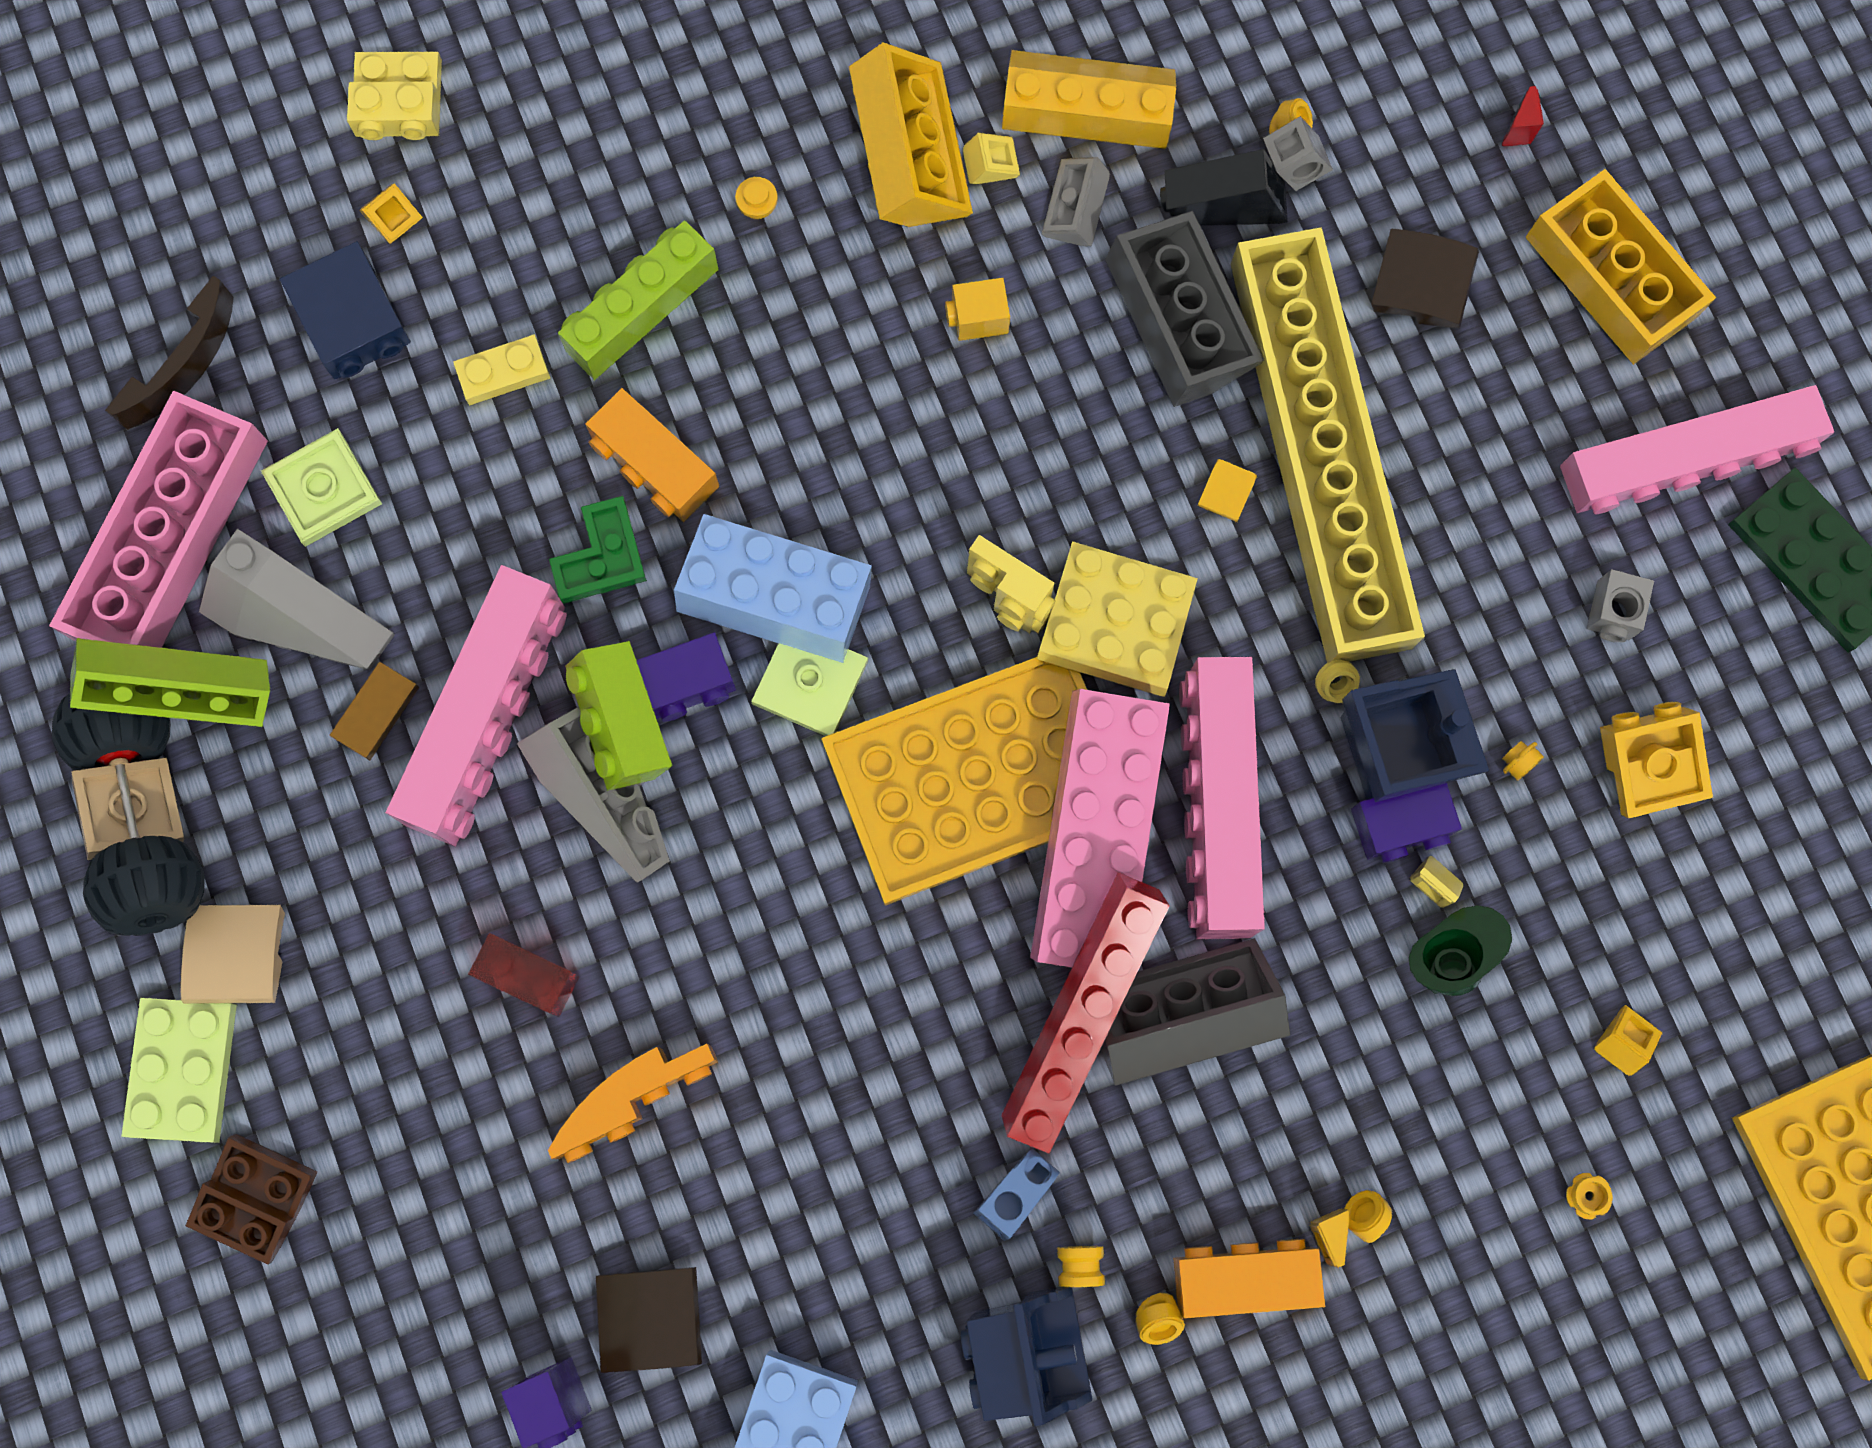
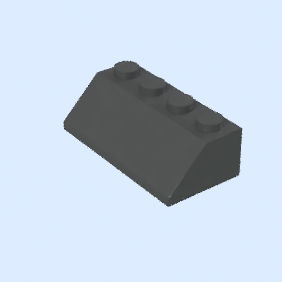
[1105,211,1264,407]
[1101,938,1290,1086]

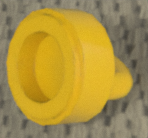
[1269,98,1313,134]
[1344,1190,1392,1243]
[1135,1293,1185,1345]

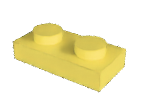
[453,334,550,406]

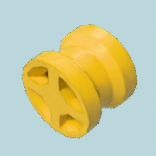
[1057,1246,1105,1287]

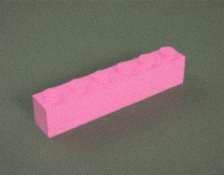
[1560,385,1834,514]

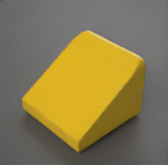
[359,183,423,244]
[1197,459,1257,522]
[1594,1005,1662,1076]
[1309,1209,1349,1268]

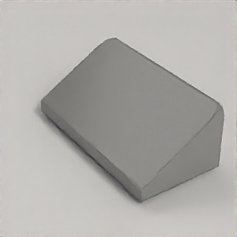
[1042,157,1110,246]

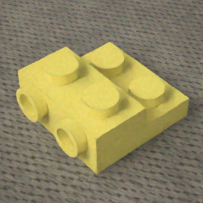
[347,52,442,140]
[967,535,1056,634]

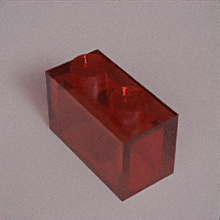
[468,933,580,1017]

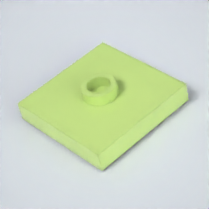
[261,428,382,547]
[751,643,868,736]

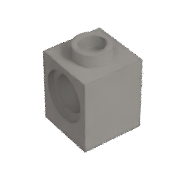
[1263,116,1333,191]
[1587,569,1654,642]

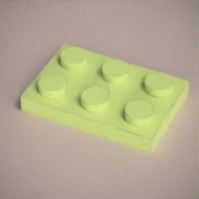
[121,998,237,1143]

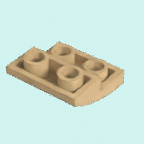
[181,905,285,1004]

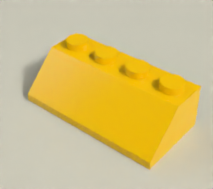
[849,42,973,227]
[1002,50,1176,149]

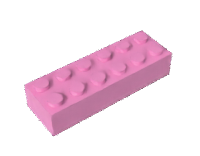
[49,391,268,648]
[385,565,567,847]
[1179,657,1265,939]
[1030,689,1170,967]

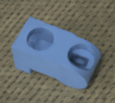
[973,1147,1060,1241]

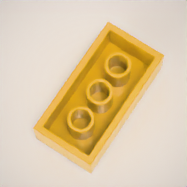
[1525,169,1716,365]

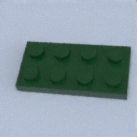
[1728,467,1872,653]

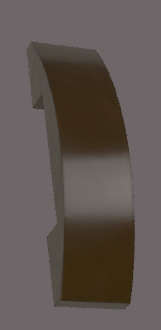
[105,276,234,430]

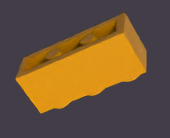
[585,388,719,523]
[1173,1239,1325,1318]

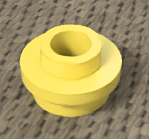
[1315,660,1360,703]

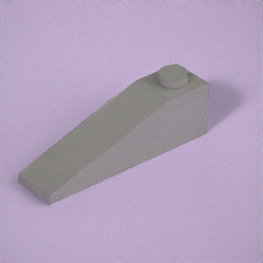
[199,529,395,670]
[517,707,670,882]

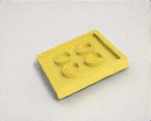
[1037,541,1198,697]

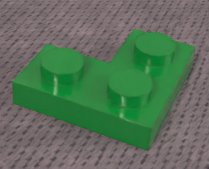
[549,496,647,604]

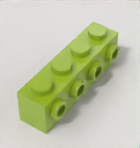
[558,220,719,381]
[70,638,270,727]

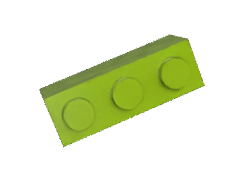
[565,641,672,791]

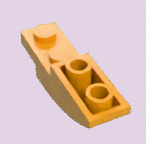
[548,1044,718,1163]

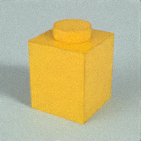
[945,278,1010,341]

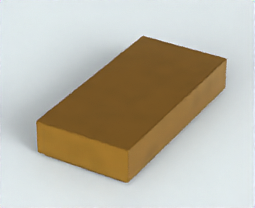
[329,662,419,761]

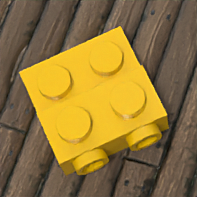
[1600,702,1713,819]

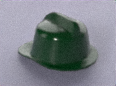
[1408,905,1512,996]

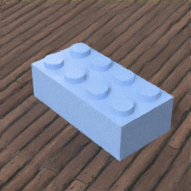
[674,514,872,663]
[735,1350,858,1448]

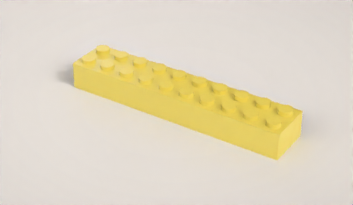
[1230,227,1425,663]

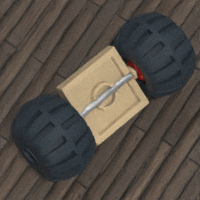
[52,693,205,936]

